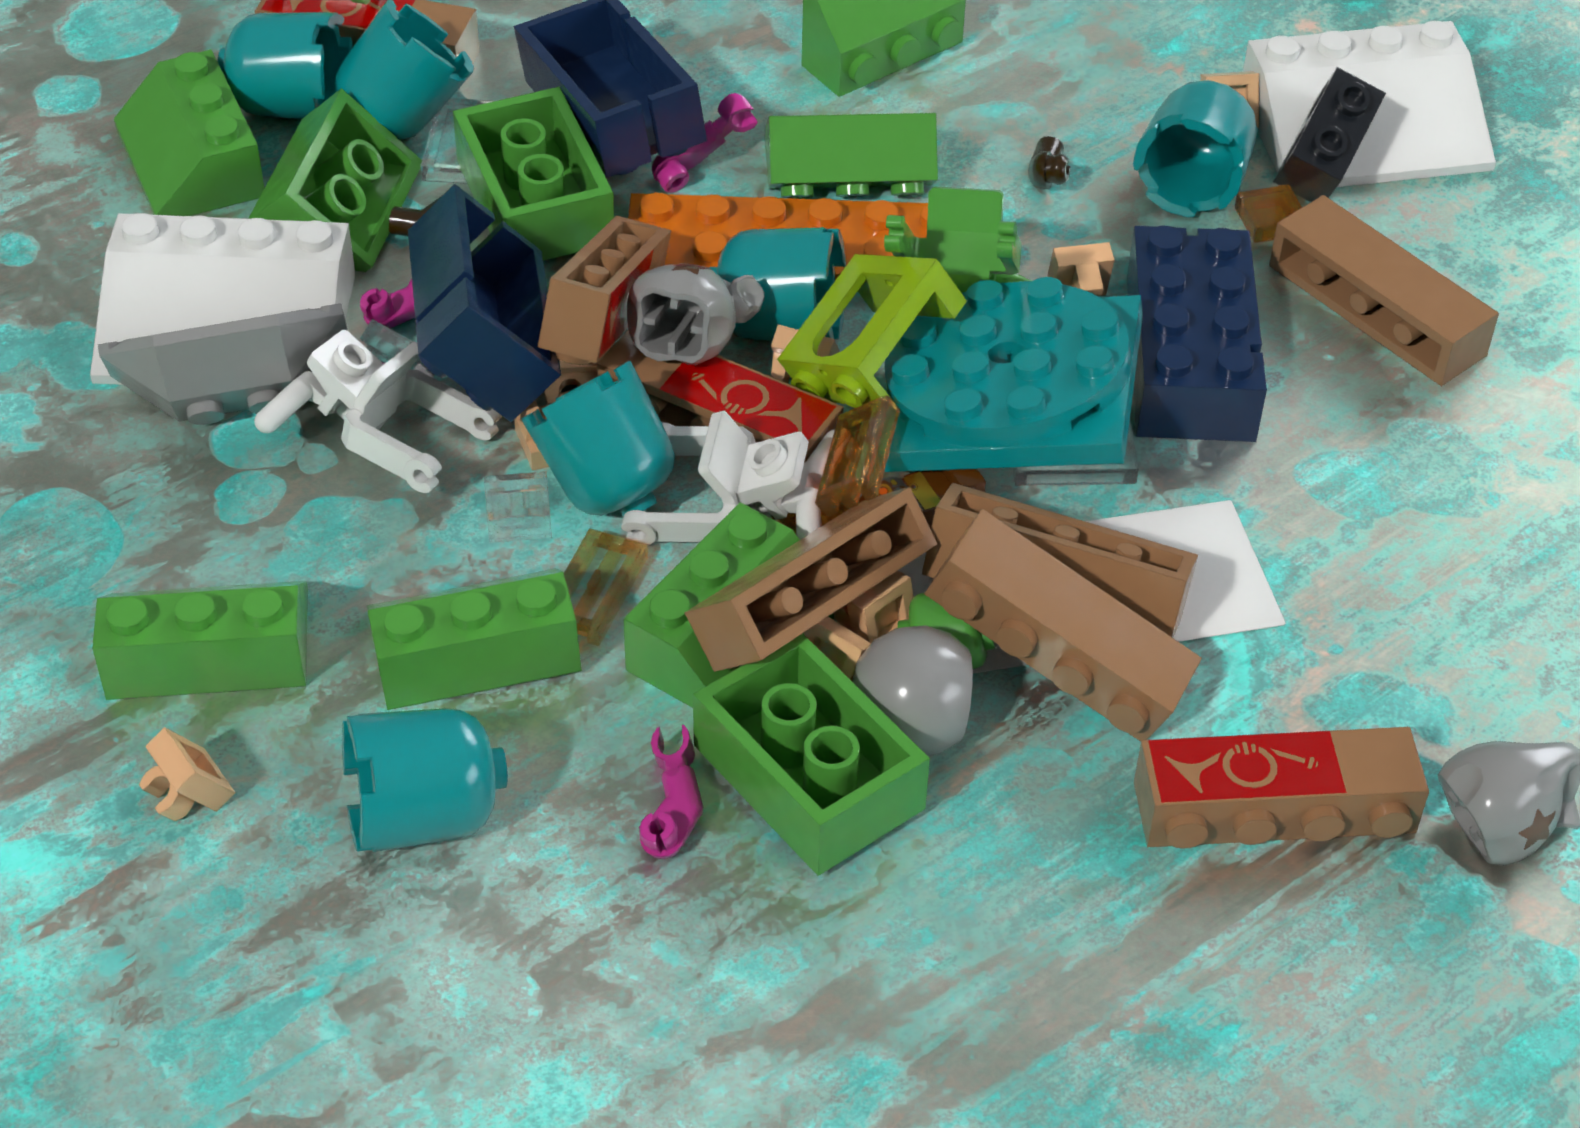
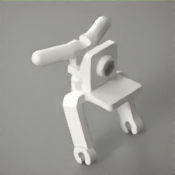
[254,330,502,493]
[621,411,848,546]

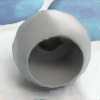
[852,625,973,756]

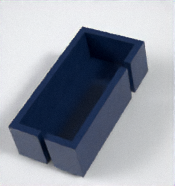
[514,0,707,178]
[408,184,561,422]
[1127,226,1267,442]

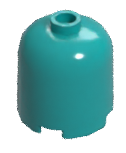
[335,0,474,140]
[217,12,353,120]
[1133,80,1258,217]
[709,227,846,341]
[521,361,675,518]
[342,708,508,852]

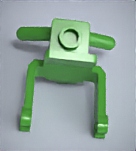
[884,187,1032,293]

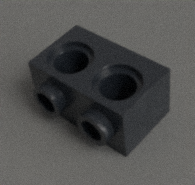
[1273,67,1386,202]

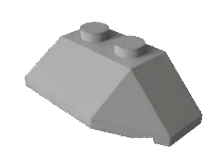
[98,303,348,425]

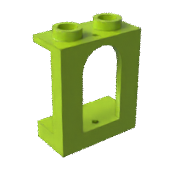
[777,254,967,409]

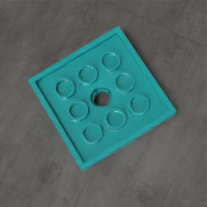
[872,277,1143,472]

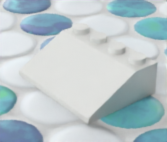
[1243,21,1496,192]
[90,213,356,385]

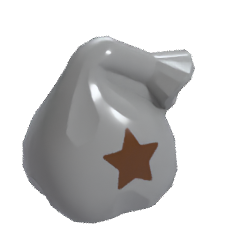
[627,263,764,366]
[1438,741,1580,866]

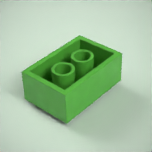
[453,87,614,261]
[693,633,930,876]

